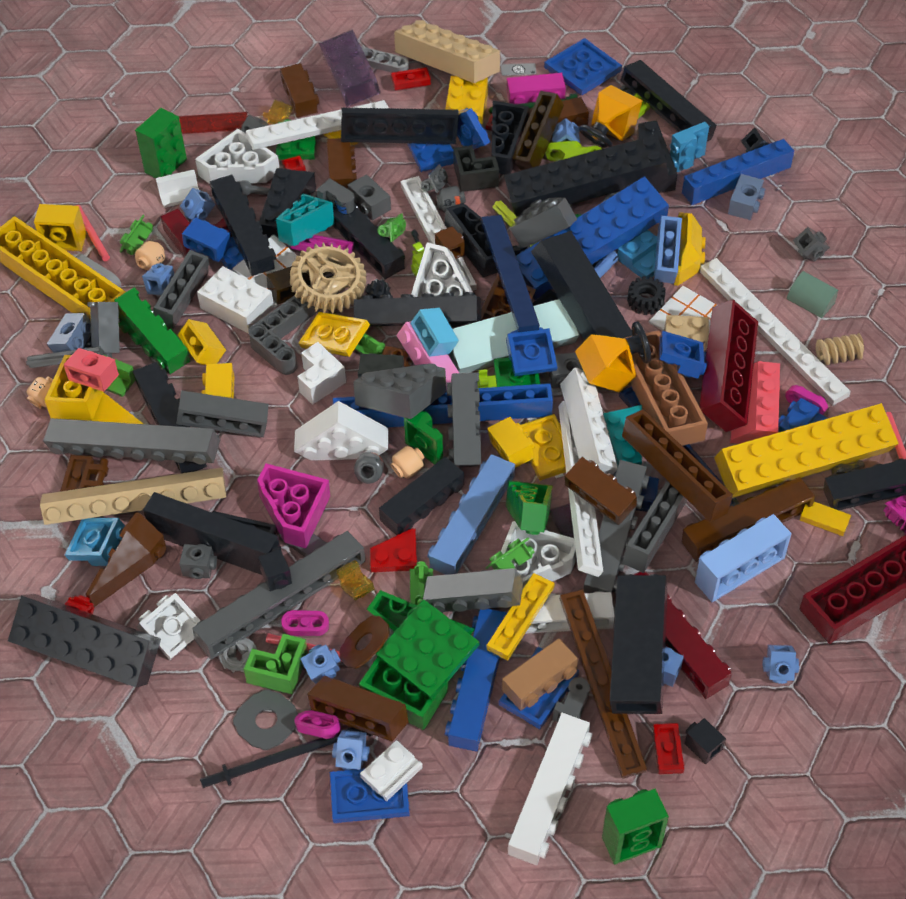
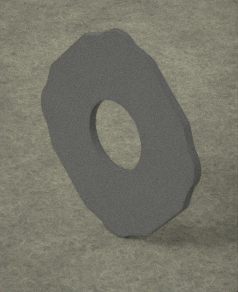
[233,689,298,750]

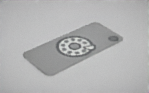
[501,63,536,75]

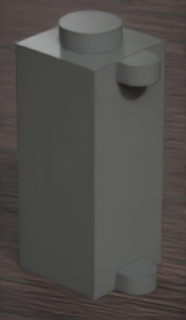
[88,302,120,357]

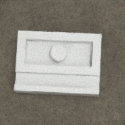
[360,740,423,802]

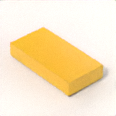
[800,502,851,536]

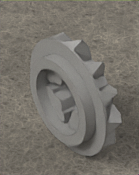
[219,638,257,673]

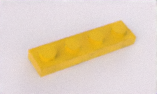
[487,573,554,660]

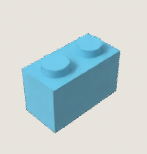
[410,308,459,357]

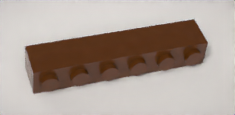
[622,409,733,522]
[681,477,815,562]

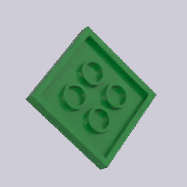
[376,599,480,700]

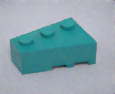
[276,193,334,246]
[603,405,642,472]

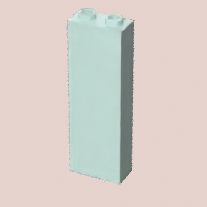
[450,299,580,373]

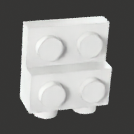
[137,593,200,660]

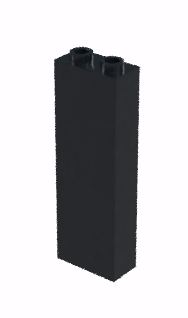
[531,231,633,341]
[143,492,281,575]
[610,574,667,714]

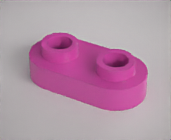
[785,385,828,415]
[281,610,329,636]
[294,711,340,739]

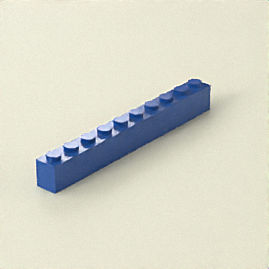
[333,383,553,428]

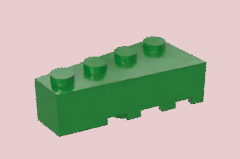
[114,287,191,375]
[505,480,553,535]
[366,590,475,635]

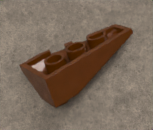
[481,274,536,321]
[86,512,167,607]

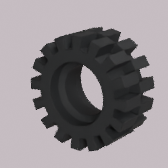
[627,276,666,315]

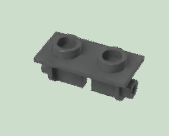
[421,164,448,193]

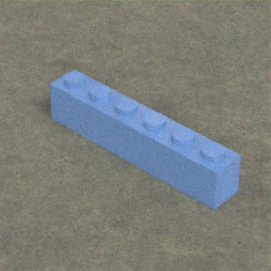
[427,454,515,575]

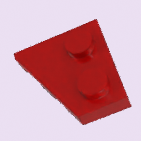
[370,528,417,572]

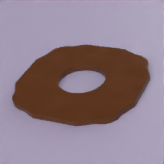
[339,615,390,669]

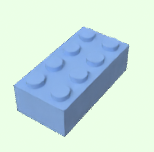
[695,514,792,602]

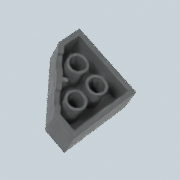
[510,198,577,249]
[353,363,447,419]

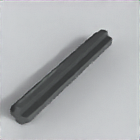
[26,346,104,368]

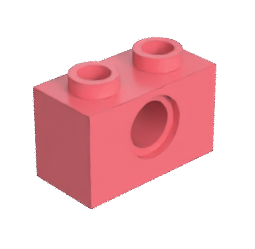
[64,348,119,392]

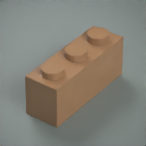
[502,638,578,711]

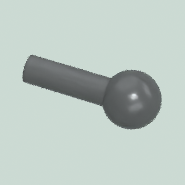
[240,180,270,196]

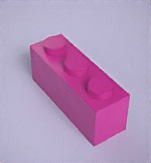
[506,73,566,104]

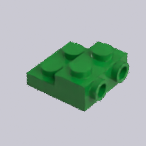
[276,119,317,160]
[494,357,540,387]
[404,411,443,465]

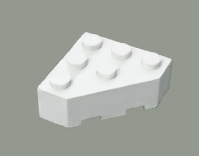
[195,129,279,184]
[411,242,473,297]
[294,401,388,460]
[501,521,577,590]

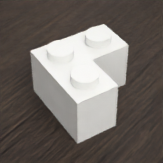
[297,342,346,405]

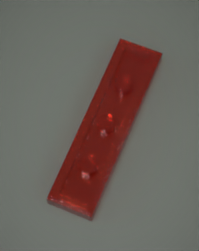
[179,112,248,134]

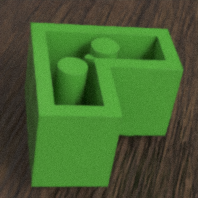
[244,634,308,695]

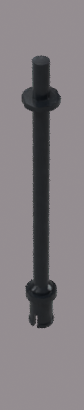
[200,727,373,788]

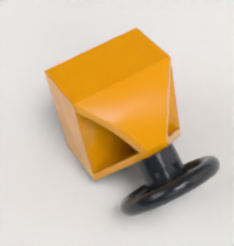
[579,85,643,148]
[575,322,651,392]

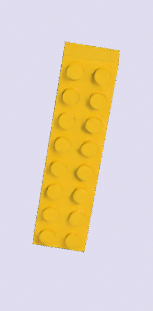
[0,216,126,321]
[714,403,899,498]

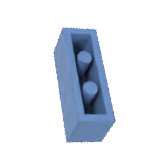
[654,216,682,284]

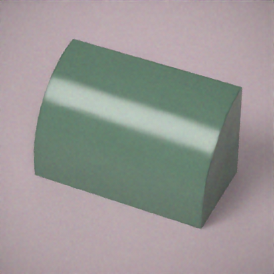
[787,271,838,318]

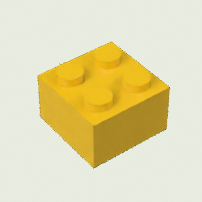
[34,204,87,251]

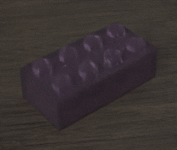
[319,29,381,107]

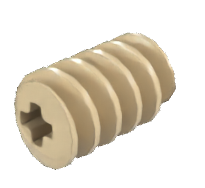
[816,333,864,365]

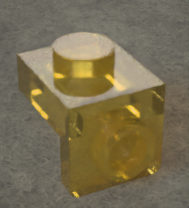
[262,100,293,125]
[337,560,375,601]

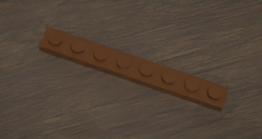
[559,589,647,779]

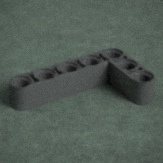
[248,285,321,375]

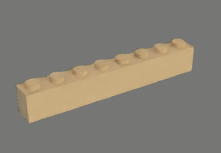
[40,467,226,525]

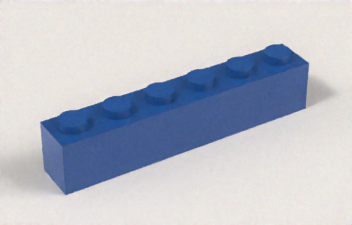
[682,139,794,205]
[445,609,507,752]

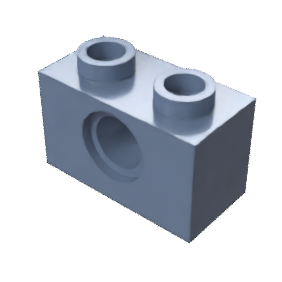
[728,174,766,220]
[47,313,91,352]

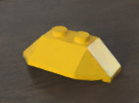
[674,212,706,286]

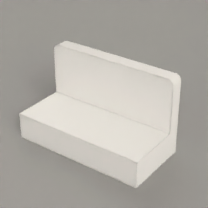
[156,170,199,208]

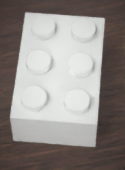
[197,266,274,334]

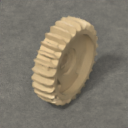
[290,243,367,314]

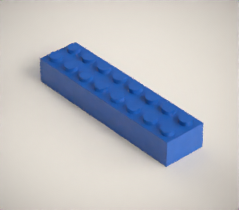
[516,177,669,300]

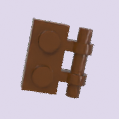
[60,455,109,492]

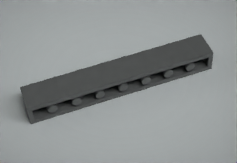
[43,418,220,464]
[192,530,365,660]

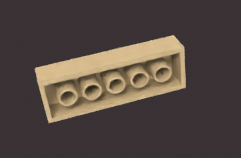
[394,20,500,83]

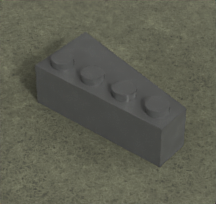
[447,373,481,467]

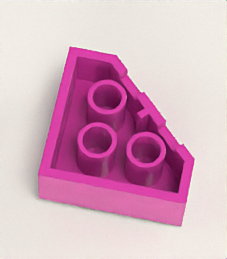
[257,463,330,548]

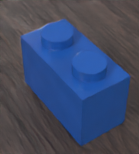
[182,217,231,262]

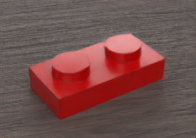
[391,67,431,90]
[653,723,684,774]

